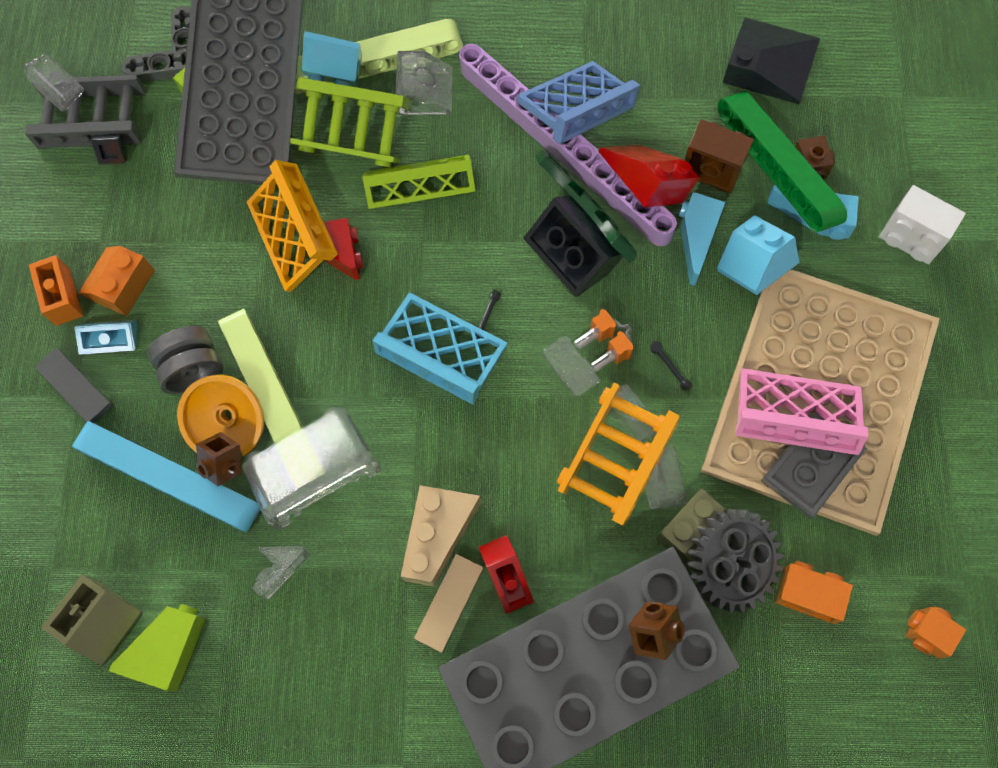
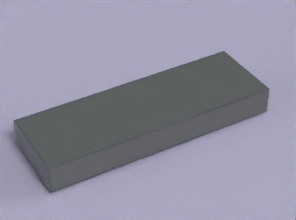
[34,347,113,423]

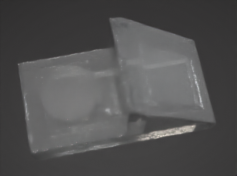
[252,545,311,600]

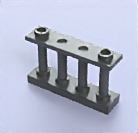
[25,74,146,148]

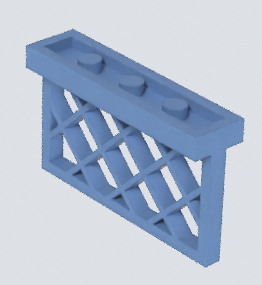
[517,61,640,144]

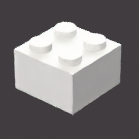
[879,185,966,265]

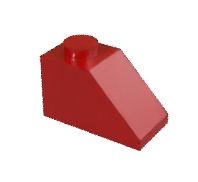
[478,535,534,614]

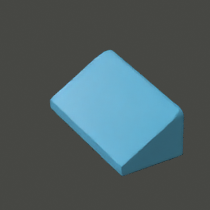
[74,320,137,354]

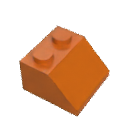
[78,246,155,316]

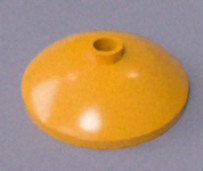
[177,375,264,457]

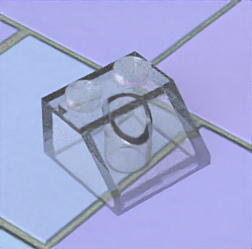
[396,51,453,115]

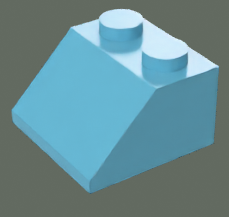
[302,31,362,87]
[717,215,800,295]

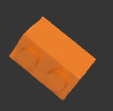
[29,255,83,326]
[774,561,853,624]

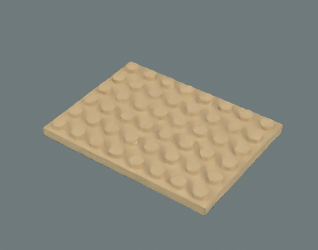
[700,269,940,536]

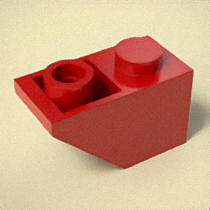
[324,218,363,280]

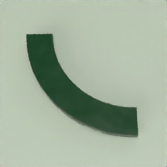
[536,150,637,263]

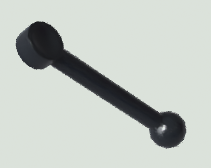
[475,290,501,339]
[651,342,692,391]

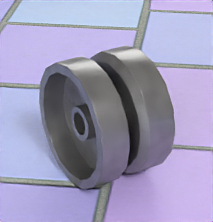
[147,326,224,395]

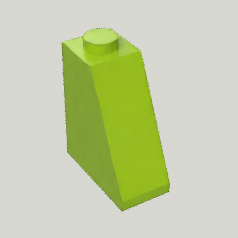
[109,604,206,692]

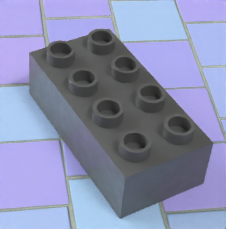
[438,547,740,768]

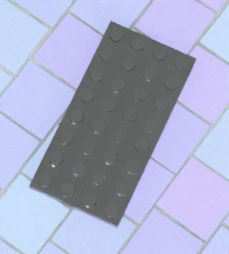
[174,0,303,187]

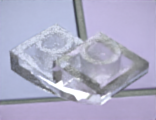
[541,335,601,397]

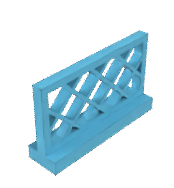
[373,292,507,405]

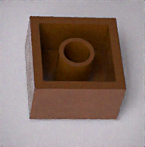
[685,119,754,194]

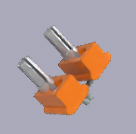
[574,309,634,371]

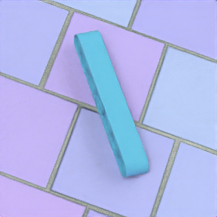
[71,421,262,533]

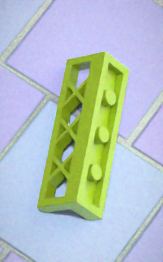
[362,154,476,209]

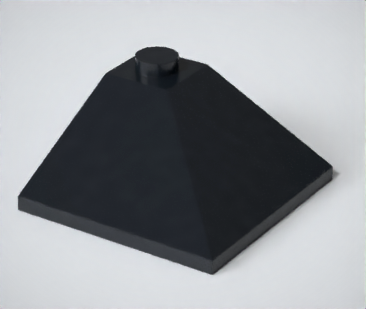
[723,17,820,104]

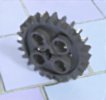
[687,509,784,613]

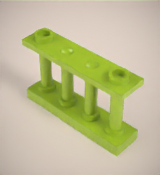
[290,77,410,167]

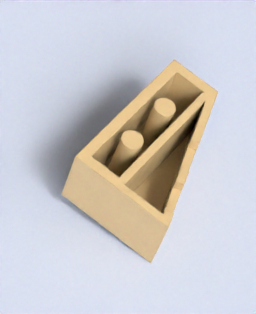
[401,485,482,587]

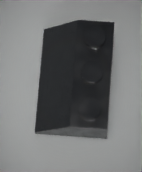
[523,196,623,297]

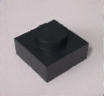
[91,134,128,164]

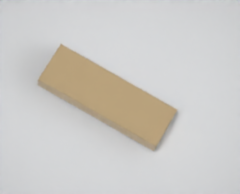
[414,554,484,653]

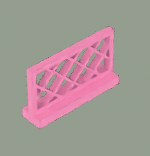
[736,368,868,455]

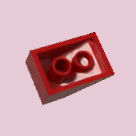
[598,145,699,208]

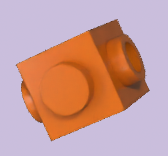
[905,607,967,658]

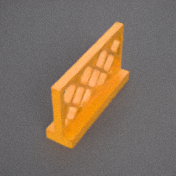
[247,160,338,292]

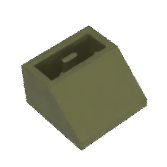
[41,574,143,666]

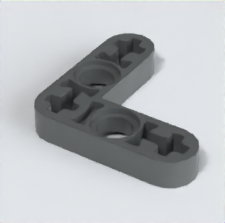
[122,7,191,82]

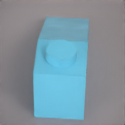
[767,185,859,240]
[679,192,725,286]

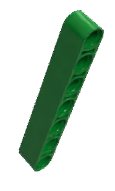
[717,92,847,233]

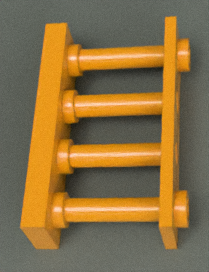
[557,383,681,526]

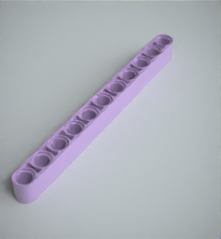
[459,44,677,246]

